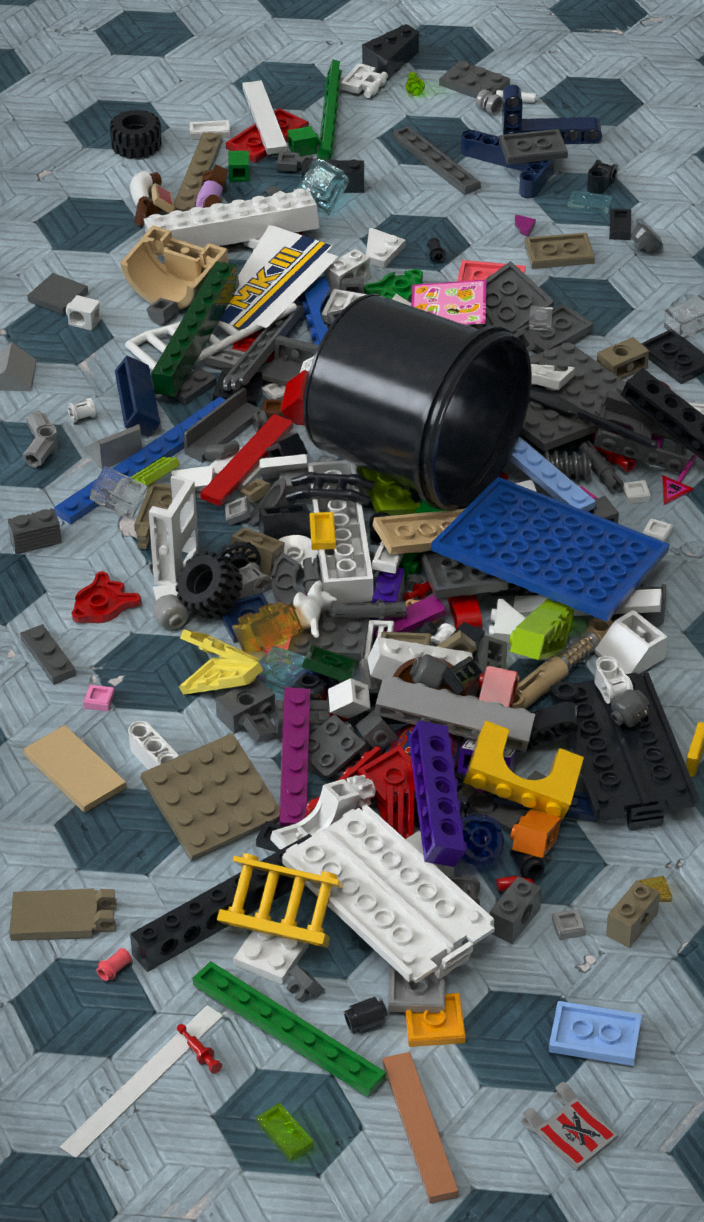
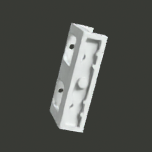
[149,476,199,586]

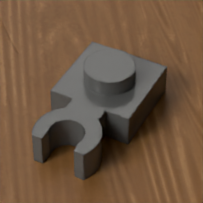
[276,152,313,172]

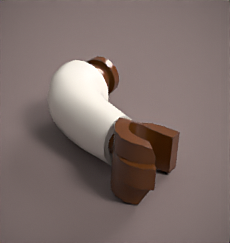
[130,171,162,226]

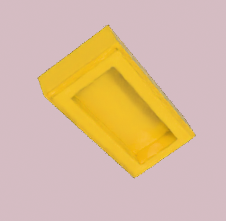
[310,512,336,550]
[686,722,704,777]

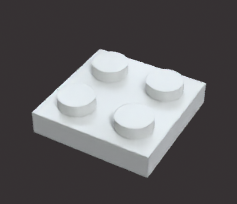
[233,931,309,985]

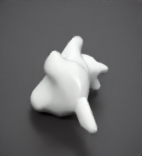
[290,581,337,638]

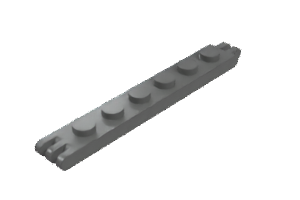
[223,305,305,391]

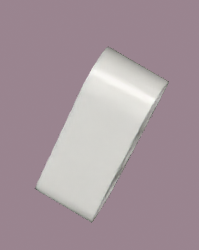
[128,721,179,770]

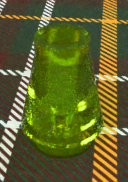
[405,72,425,96]

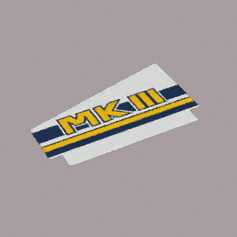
[219,225,339,330]

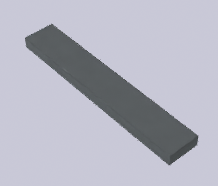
[392,126,481,195]

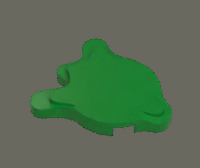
[364,269,423,302]

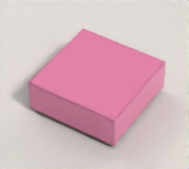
[83,684,115,711]

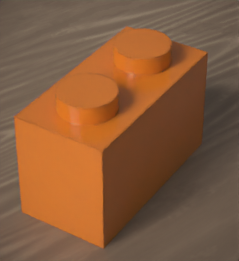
[510,809,562,858]

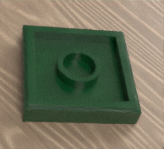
[302,645,359,682]

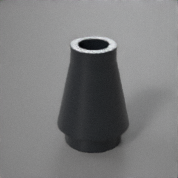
[510,848,545,880]

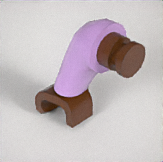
[196,164,229,208]

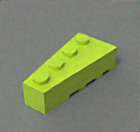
[509,598,575,660]

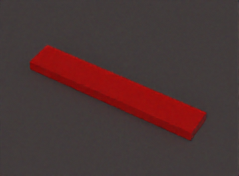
[200,414,294,507]

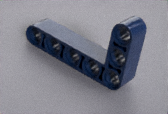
[502,85,602,144]
[461,130,554,199]

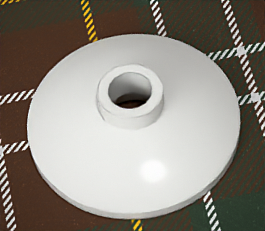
[273,535,318,571]

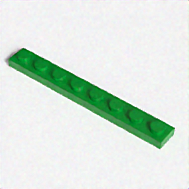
[317,59,342,161]
[192,961,386,1097]

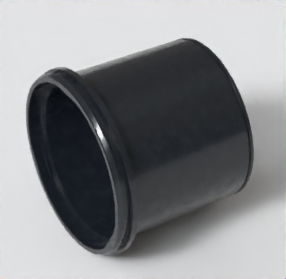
[303,294,532,511]

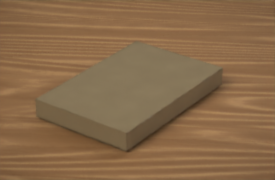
[524,232,595,269]

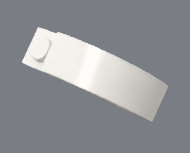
[270,779,360,850]

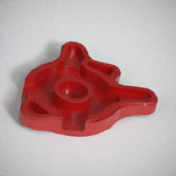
[71,571,142,623]

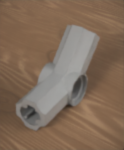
[23,411,59,468]

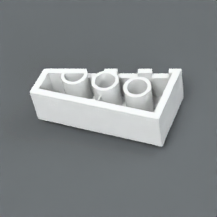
[367,637,479,697]

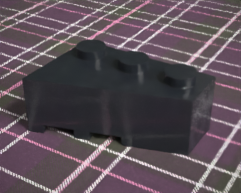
[362,24,419,81]

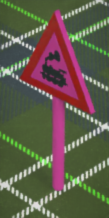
[662,455,697,505]

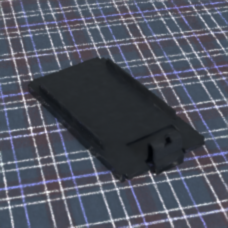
[550,672,698,830]

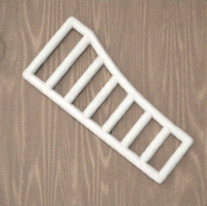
[125,302,297,370]

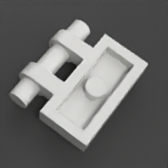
[341,63,388,98]

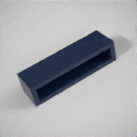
[115,355,160,437]

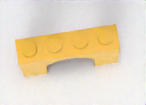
[463,720,584,820]

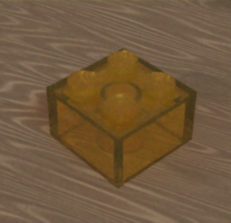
[232,602,304,653]

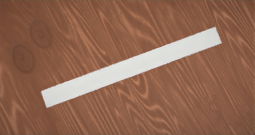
[60,1005,223,1158]

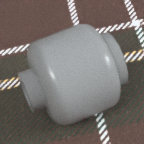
[152,594,189,631]

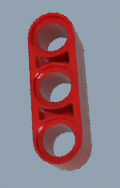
[447,594,482,630]

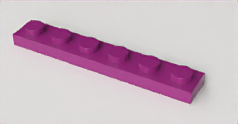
[279,687,310,827]

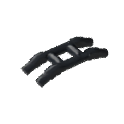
[286,472,375,506]

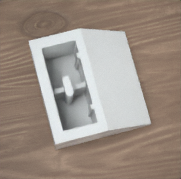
[595,610,667,674]

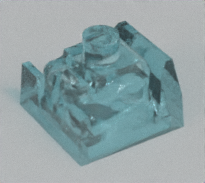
[293,157,350,216]

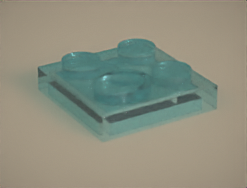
[256,646,313,695]

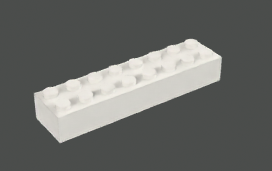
[144,189,319,257]
[308,460,374,604]

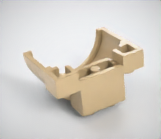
[120,225,228,310]

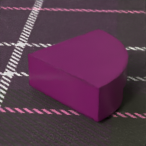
[515,215,536,236]

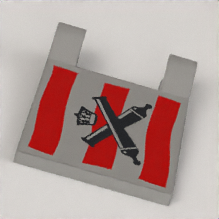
[521,1082,618,1171]

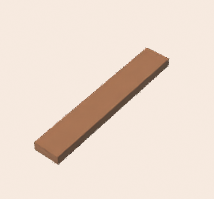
[382,1052,458,1203]

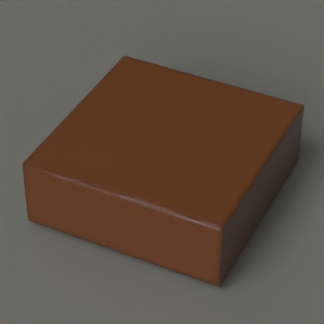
[262,399,284,420]

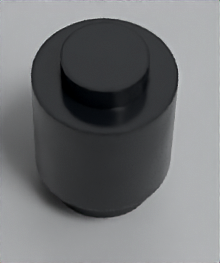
[344,996,388,1033]

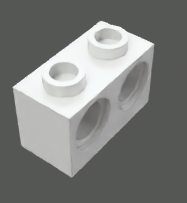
[324,249,371,292]

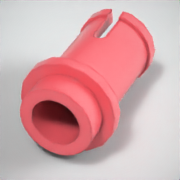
[96,948,132,981]

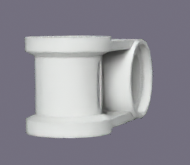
[594,656,633,704]

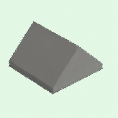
[0,342,36,391]
[85,424,142,470]

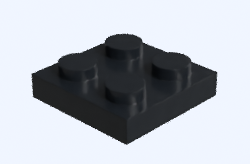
[212,368,267,407]

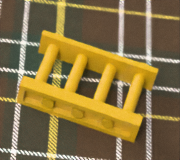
[217,853,344,948]

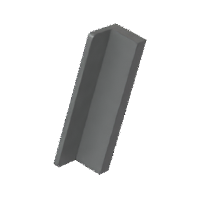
[184,388,261,463]

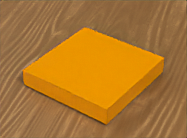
[405,993,466,1047]

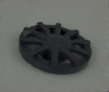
[218,541,261,571]

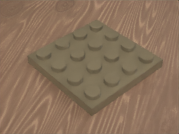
[140,733,280,861]

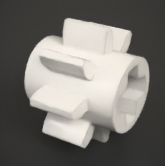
[347,775,376,808]

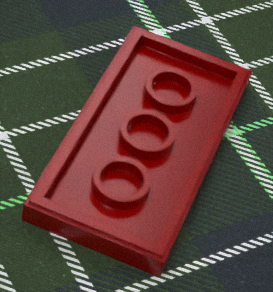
[226,108,309,163]

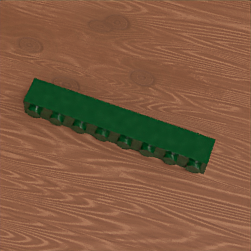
[151,261,240,397]

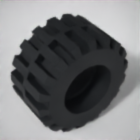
[110,110,162,159]
[175,551,243,619]

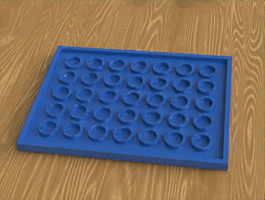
[431,477,670,621]

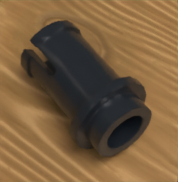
[427,238,446,263]

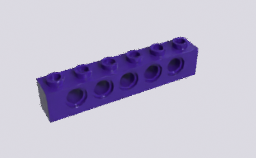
[409,721,467,867]

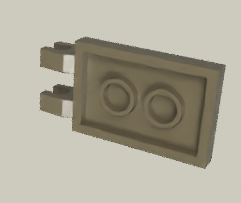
[134,483,197,549]
[9,888,117,941]

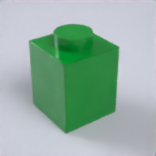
[288,126,320,157]
[228,151,250,182]

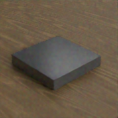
[27,273,88,315]

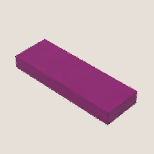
[374,595,447,639]

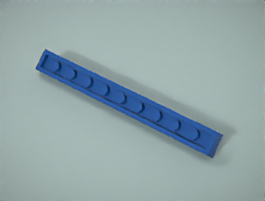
[54,397,225,525]

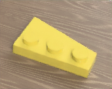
[180,629,267,671]
[179,657,263,695]

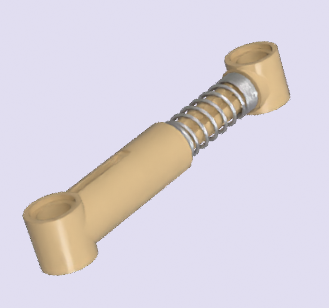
[512,617,613,709]

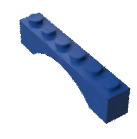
[298,276,330,345]

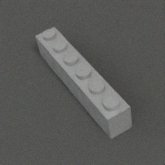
[374,676,535,752]

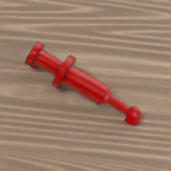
[403,581,432,602]
[177,1024,223,1074]

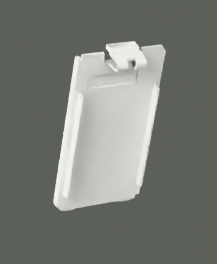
[282,805,495,983]

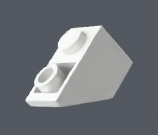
[489,599,525,652]

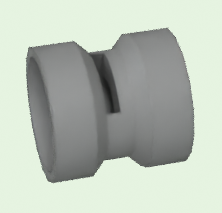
[475,89,503,115]

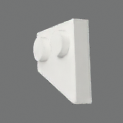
[531,364,575,391]

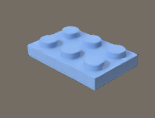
[549,1001,642,1066]

